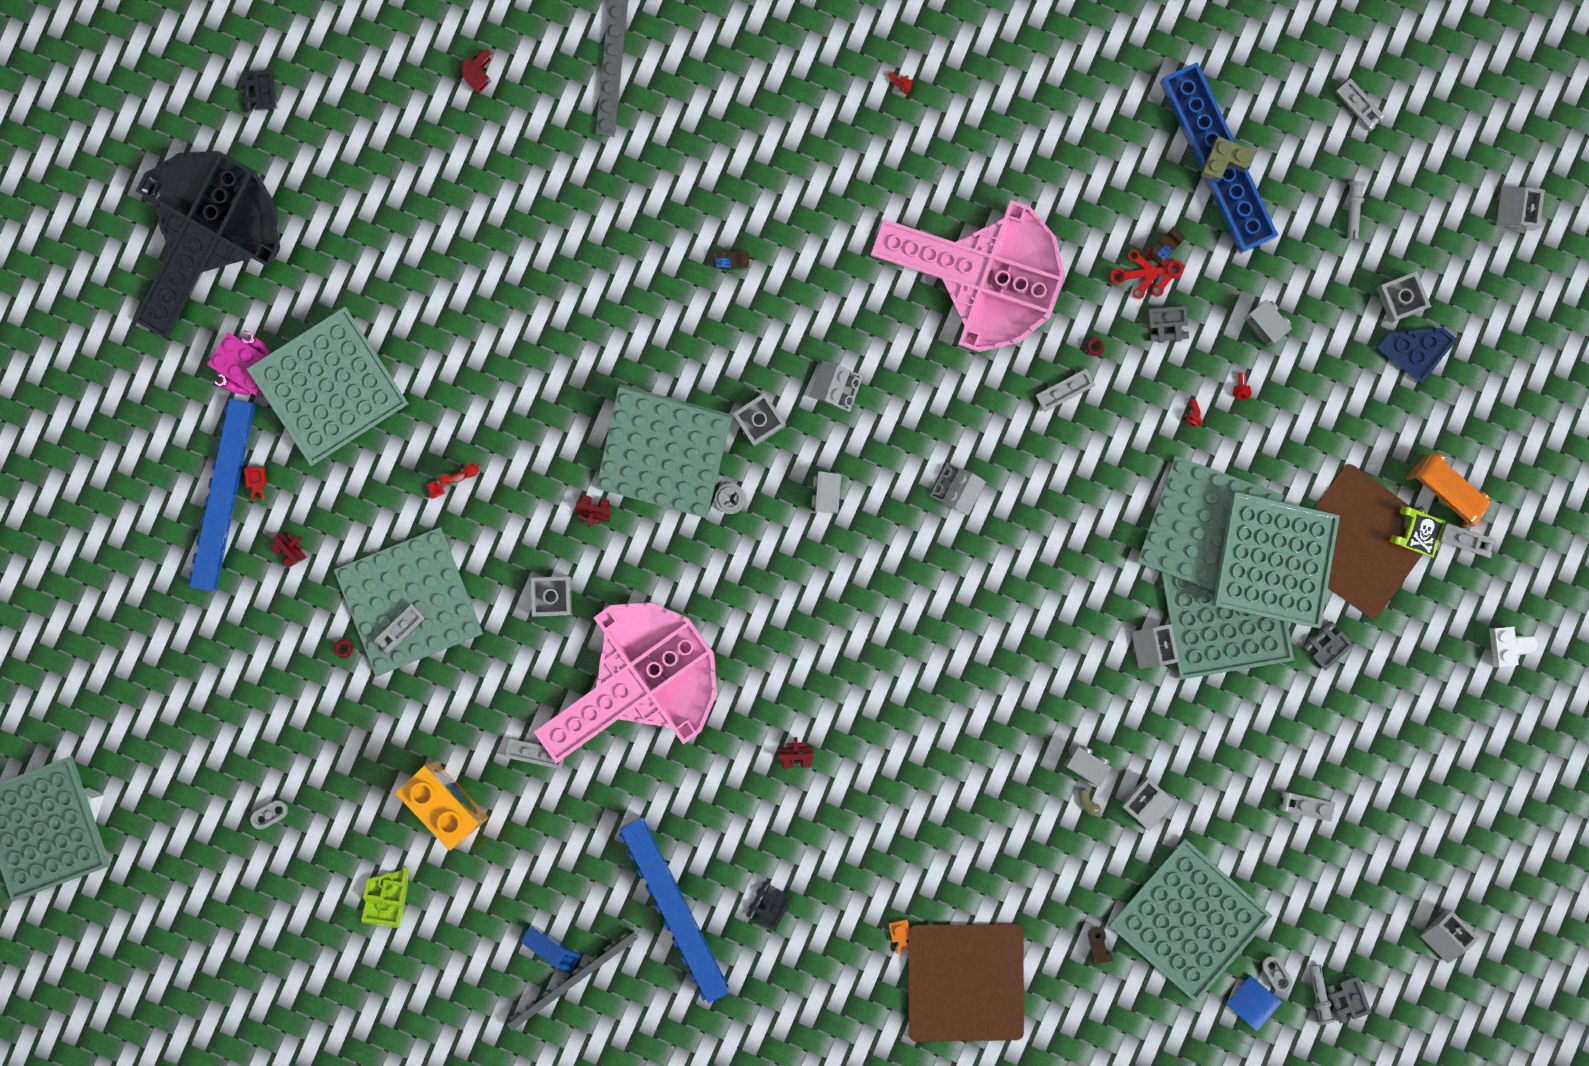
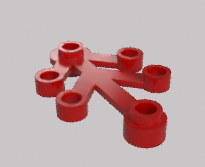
[1110,247,1184,300]
[426,462,480,499]

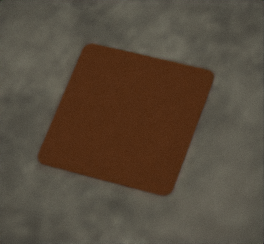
[1314,464,1423,618]
[908,924,1024,1042]

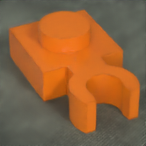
[888,919,909,955]

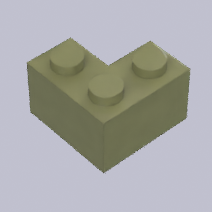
[1200,136,1254,183]

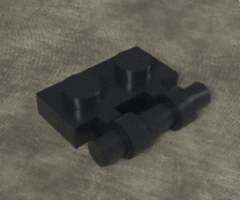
[240,70,278,113]
[746,881,793,931]

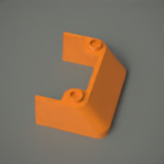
[1405,453,1490,528]

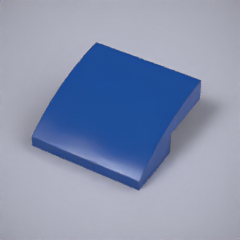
[1226,976,1282,1032]

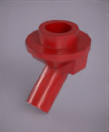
[888,72,912,94]
[1232,372,1252,400]
[1185,399,1203,427]

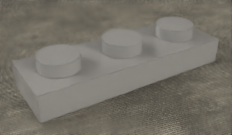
[1035,368,1095,412]
[505,738,564,769]

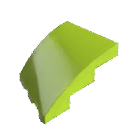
[361,868,409,928]

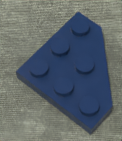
[1375,327,1458,384]

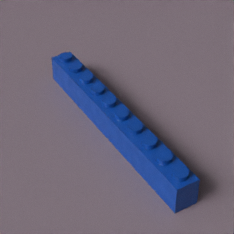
[188,399,256,592]

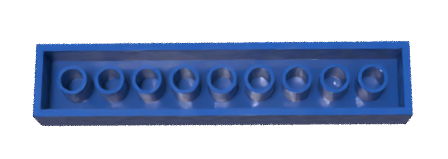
[1160,62,1278,254]
[619,816,730,1004]

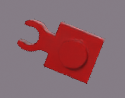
[245,466,267,501]

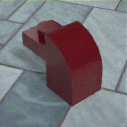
[462,48,494,95]

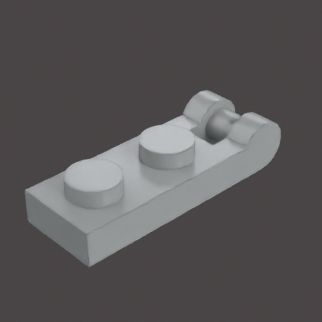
[1335,78,1385,132]
[1439,523,1497,559]
[373,604,425,655]
[1279,791,1335,822]

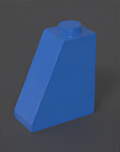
[521,926,582,972]

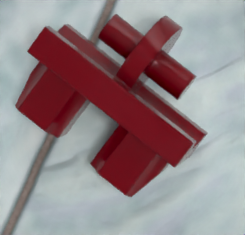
[575,495,610,528]
[270,532,307,568]
[779,737,814,769]

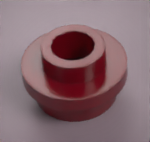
[1085,337,1105,357]
[334,639,354,658]

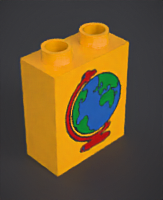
[396,762,489,851]

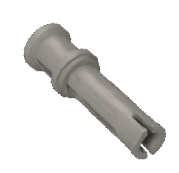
[1346,181,1365,240]
[1309,964,1335,1025]

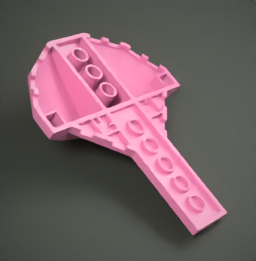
[871,200,1065,352]
[534,602,717,763]

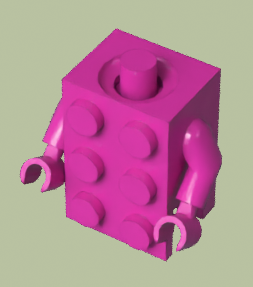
[207,330,271,398]

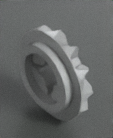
[715,483,746,514]

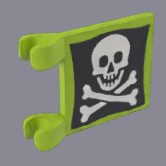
[1390,506,1446,558]

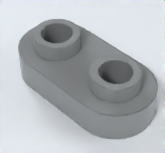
[251,800,288,829]
[1262,956,1292,993]

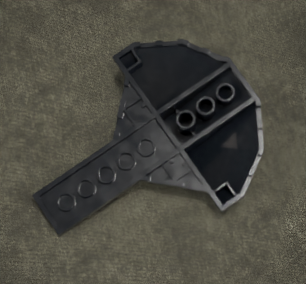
[133,151,280,339]

